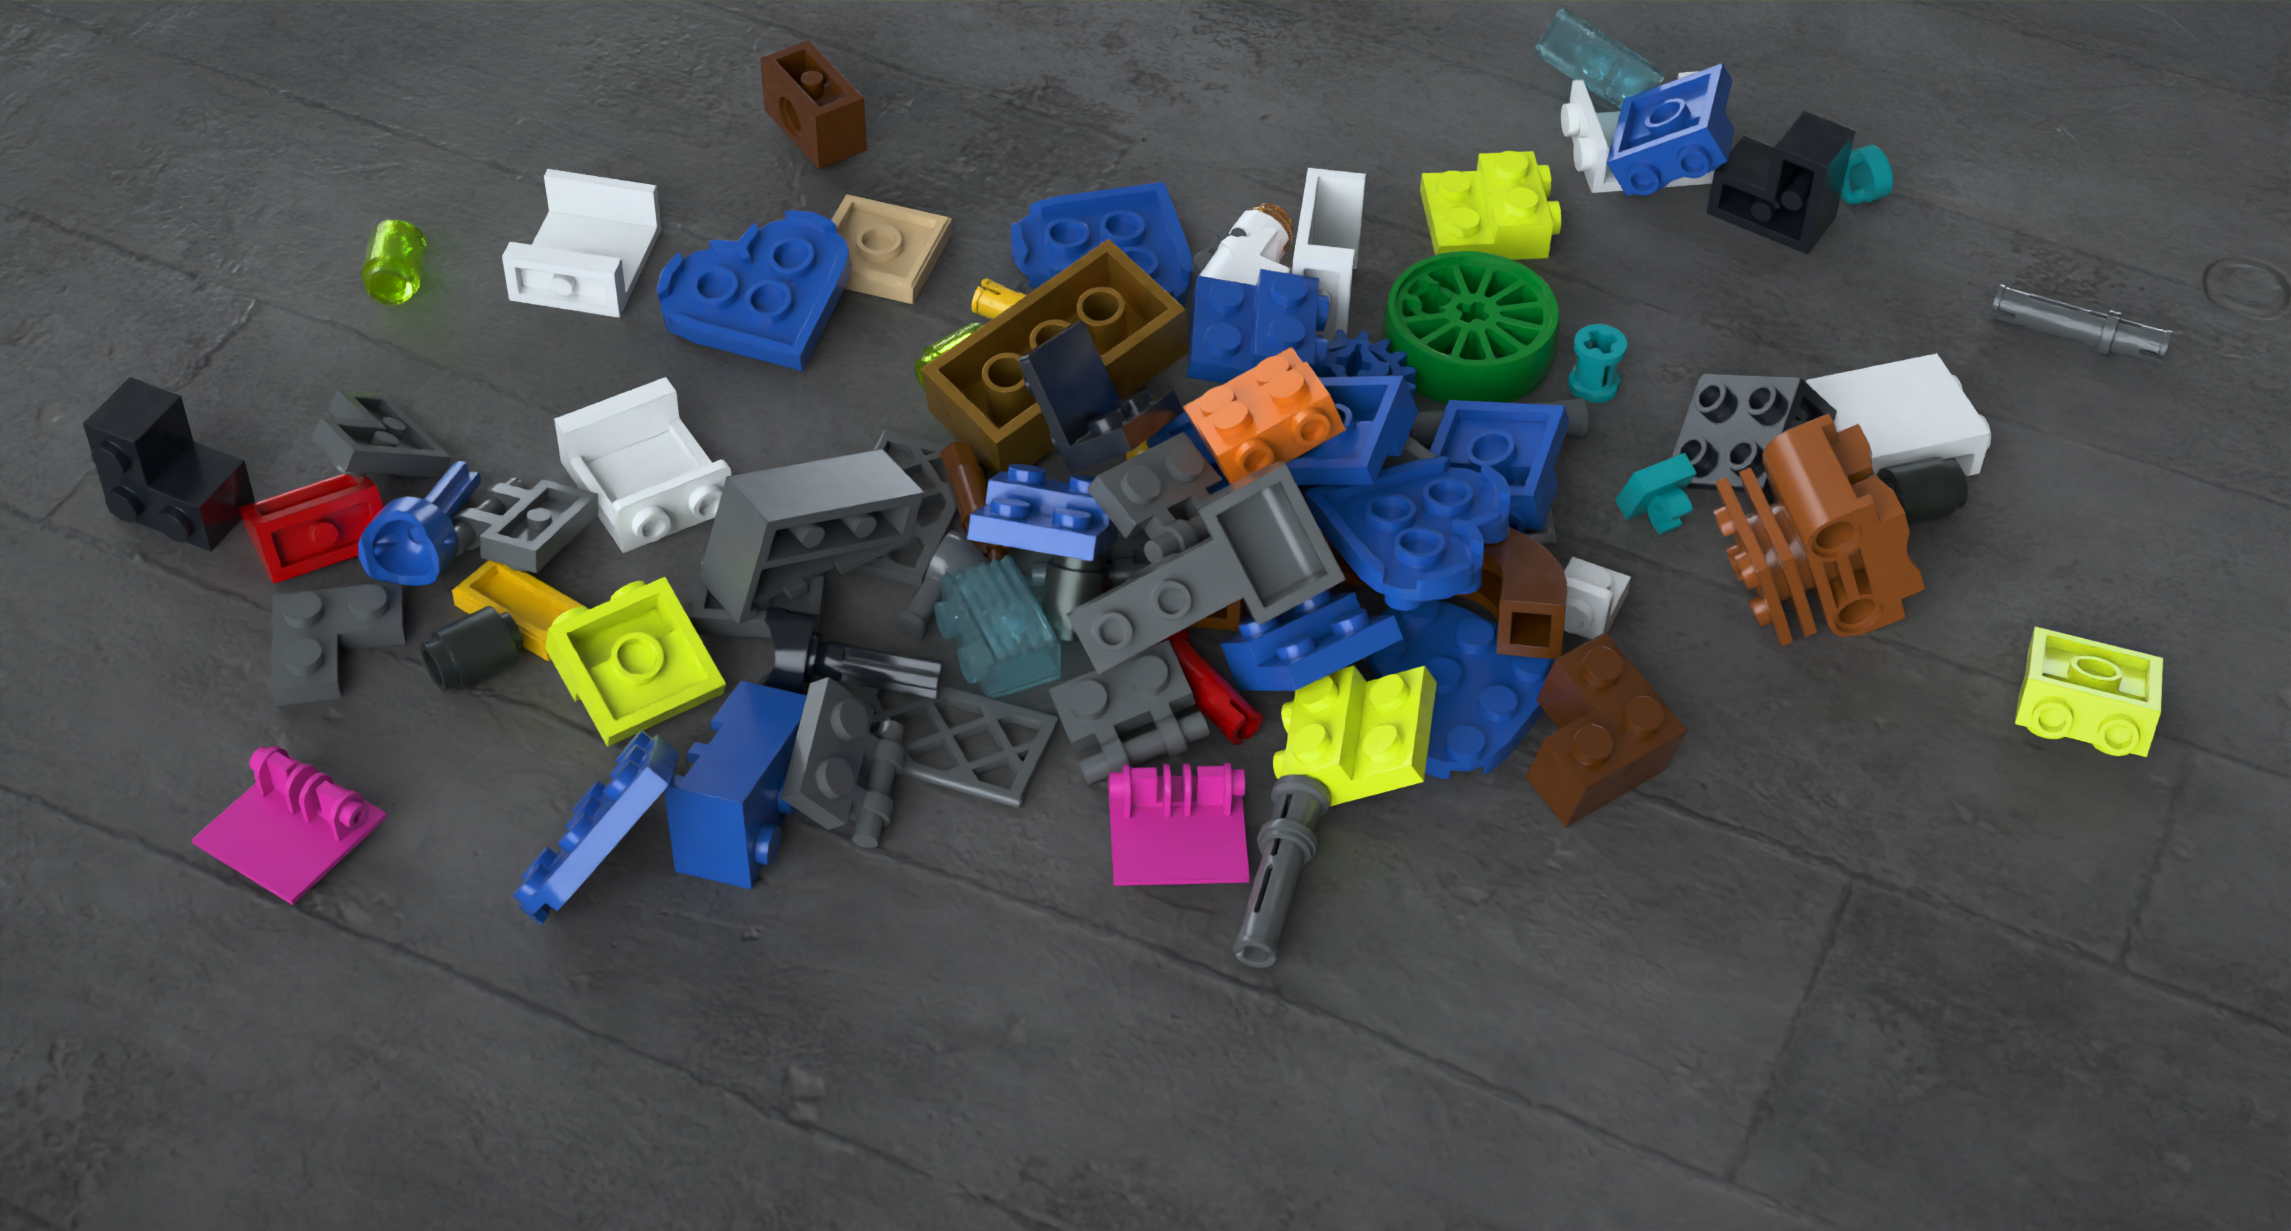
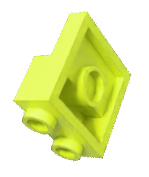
[1420,151,1561,260]
[545,577,726,747]
[2015,627,2163,757]
[1273,665,1437,807]

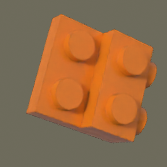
[1183,347,1346,485]

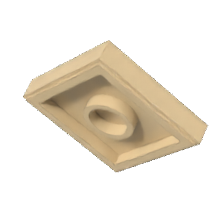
[832,194,953,304]

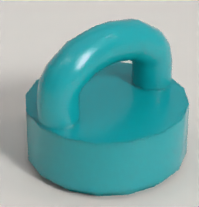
[1841,144,1893,205]

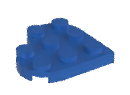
[1011,182,1192,308]
[657,210,852,371]
[1305,456,1511,611]
[1366,600,1555,779]
[512,730,679,925]

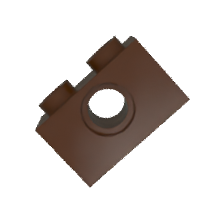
[760,40,867,169]

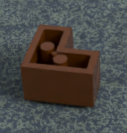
[1525,632,1688,828]

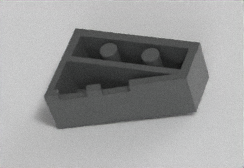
[699,449,924,624]

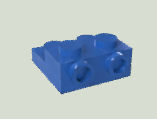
[1606,63,1735,196]
[1186,269,1330,384]
[1286,376,1418,485]
[1430,400,1570,533]
[967,464,1119,561]
[1220,589,1403,691]

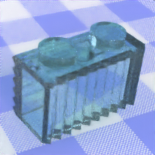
[1534,8,1664,110]
[934,555,1061,699]

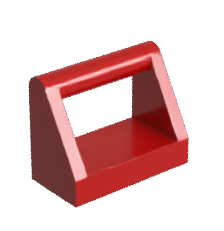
[239,473,383,584]

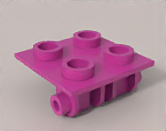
[192,746,387,905]
[1108,763,1250,886]

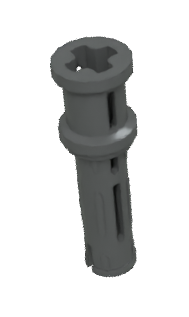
[1232,774,1331,968]

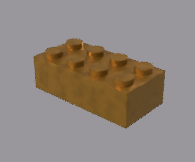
[921,239,1189,476]

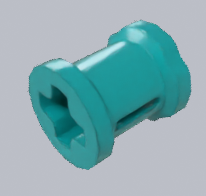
[1567,324,1628,403]

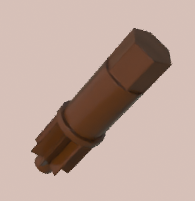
[940,441,1013,570]

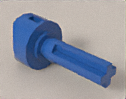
[358,461,481,586]

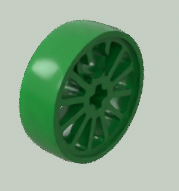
[1382,251,1560,404]

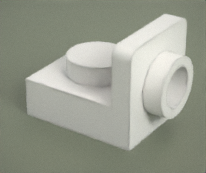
[1564,557,1631,640]

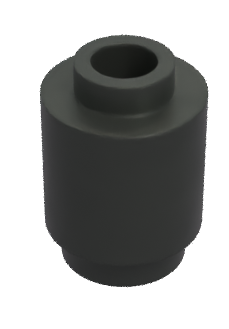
[1877,457,1968,525]
[1039,552,1111,642]
[420,606,523,691]

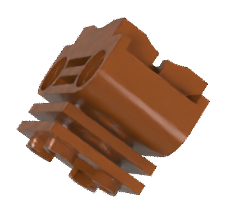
[1713,413,1925,646]

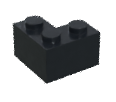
[1706,111,1856,254]
[83,377,255,552]

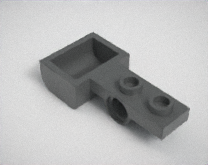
[1066,461,1346,674]

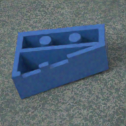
[664,681,807,890]

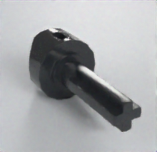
[757,606,943,699]

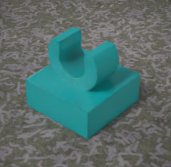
[1615,453,1697,535]

